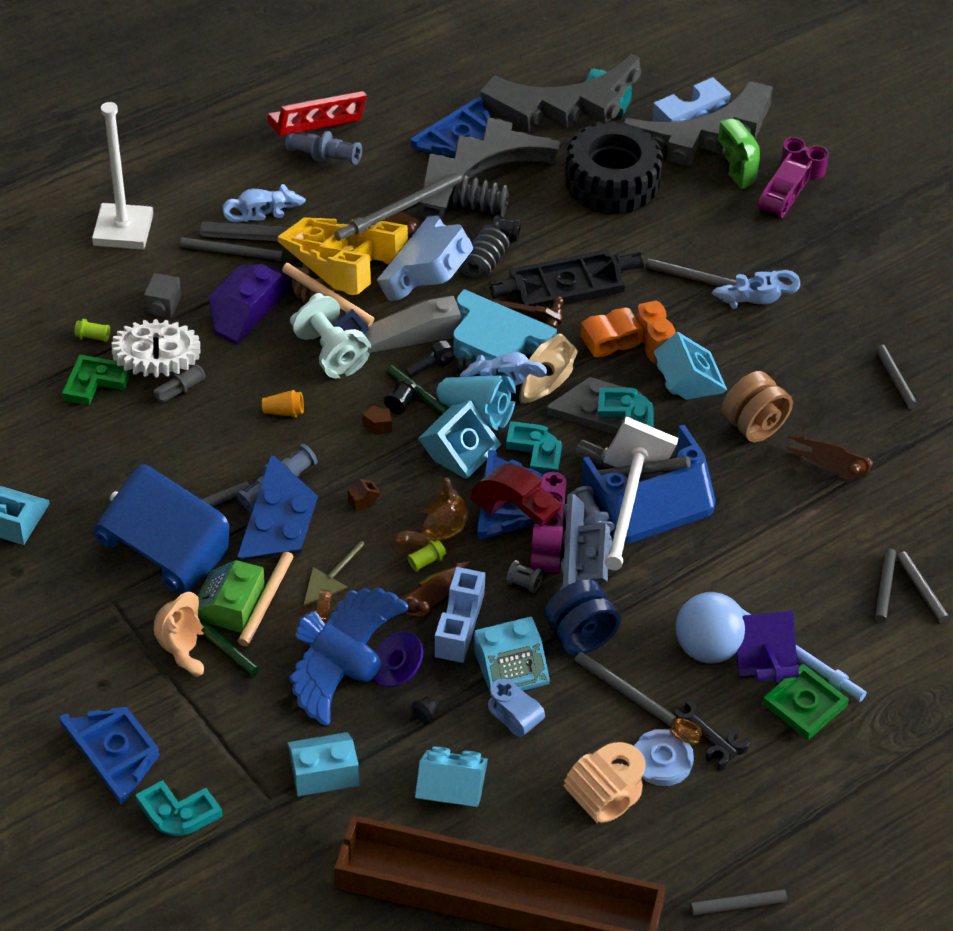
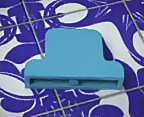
[453,289,557,363]

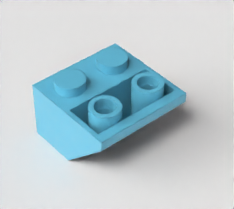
[0,486,50,545]
[415,747,488,807]

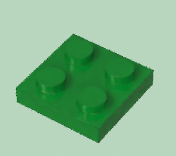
[762,664,849,740]

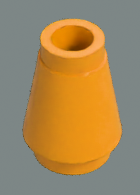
[262,390,304,417]

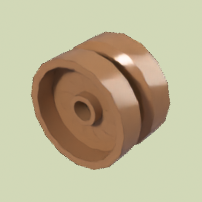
[721,371,793,443]

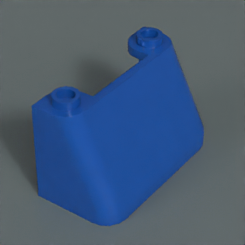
[94,464,229,594]

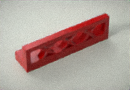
[266,91,367,136]

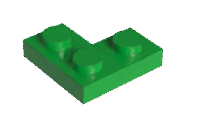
[62,354,132,405]

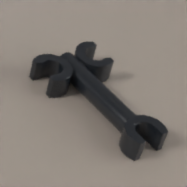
[674,700,751,771]

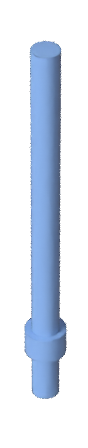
[741,608,867,702]

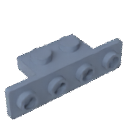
[560,494,610,590]

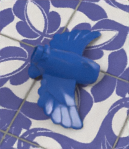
[289,587,408,725]

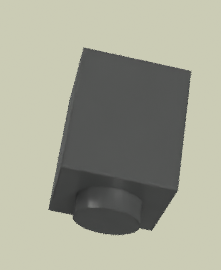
[144,273,181,318]

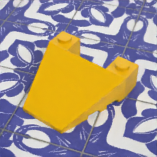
[278,218,408,295]

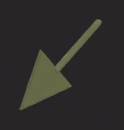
[304,541,365,606]

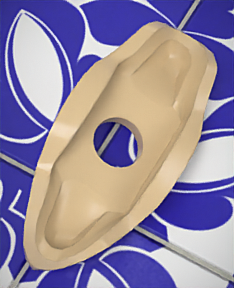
[519,334,578,404]

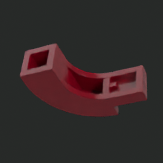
[470,464,562,527]

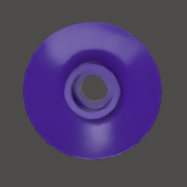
[374,631,423,688]

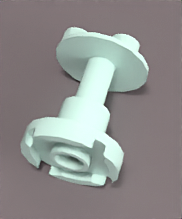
[290,293,371,379]

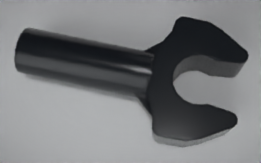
[405,340,455,378]

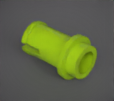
[74,319,110,342]
[407,540,446,572]

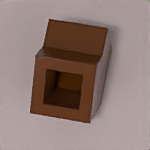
[362,405,392,434]
[347,479,381,512]

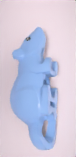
[222,184,306,222]
[712,270,800,309]
[460,352,546,386]

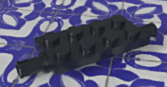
[489,249,644,308]

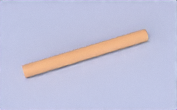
[282,263,375,327]
[238,552,293,647]

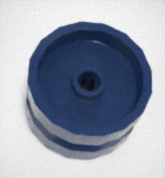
[544,579,621,655]

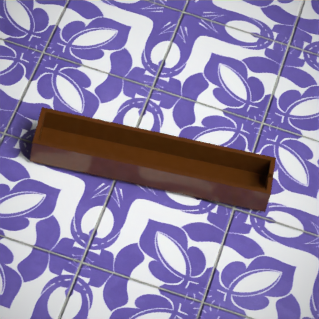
[334,815,666,931]

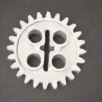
[111,319,200,377]

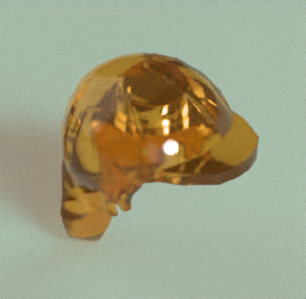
[396,478,468,546]

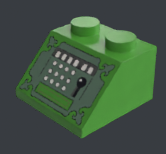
[198,560,265,633]

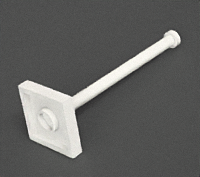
[92,102,153,250]
[603,417,678,570]

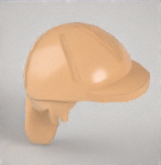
[154,592,204,677]

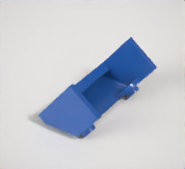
[581,425,716,544]

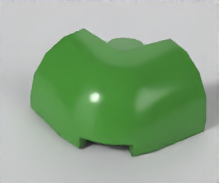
[718,119,760,189]

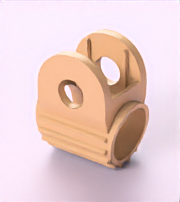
[563,742,645,823]

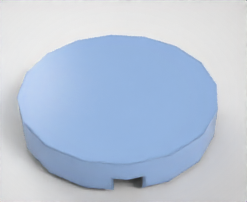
[634,729,694,786]

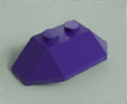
[209,264,293,344]

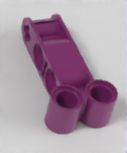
[757,137,829,219]
[530,472,567,574]

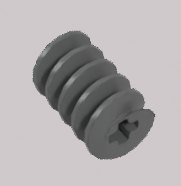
[453,175,509,218]
[460,225,509,278]

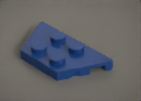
[410,96,490,159]
[477,449,542,540]
[237,455,318,561]
[59,707,159,805]

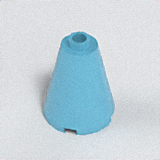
[436,375,516,430]

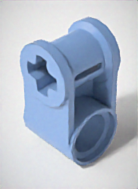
[488,679,545,737]

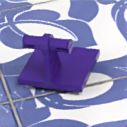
[736,610,799,683]

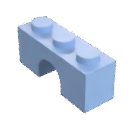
[652,77,731,122]
[435,567,485,663]

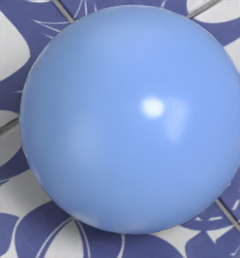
[675,592,745,664]

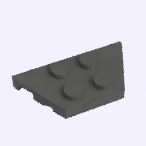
[547,377,642,435]

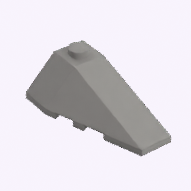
[364,296,461,353]

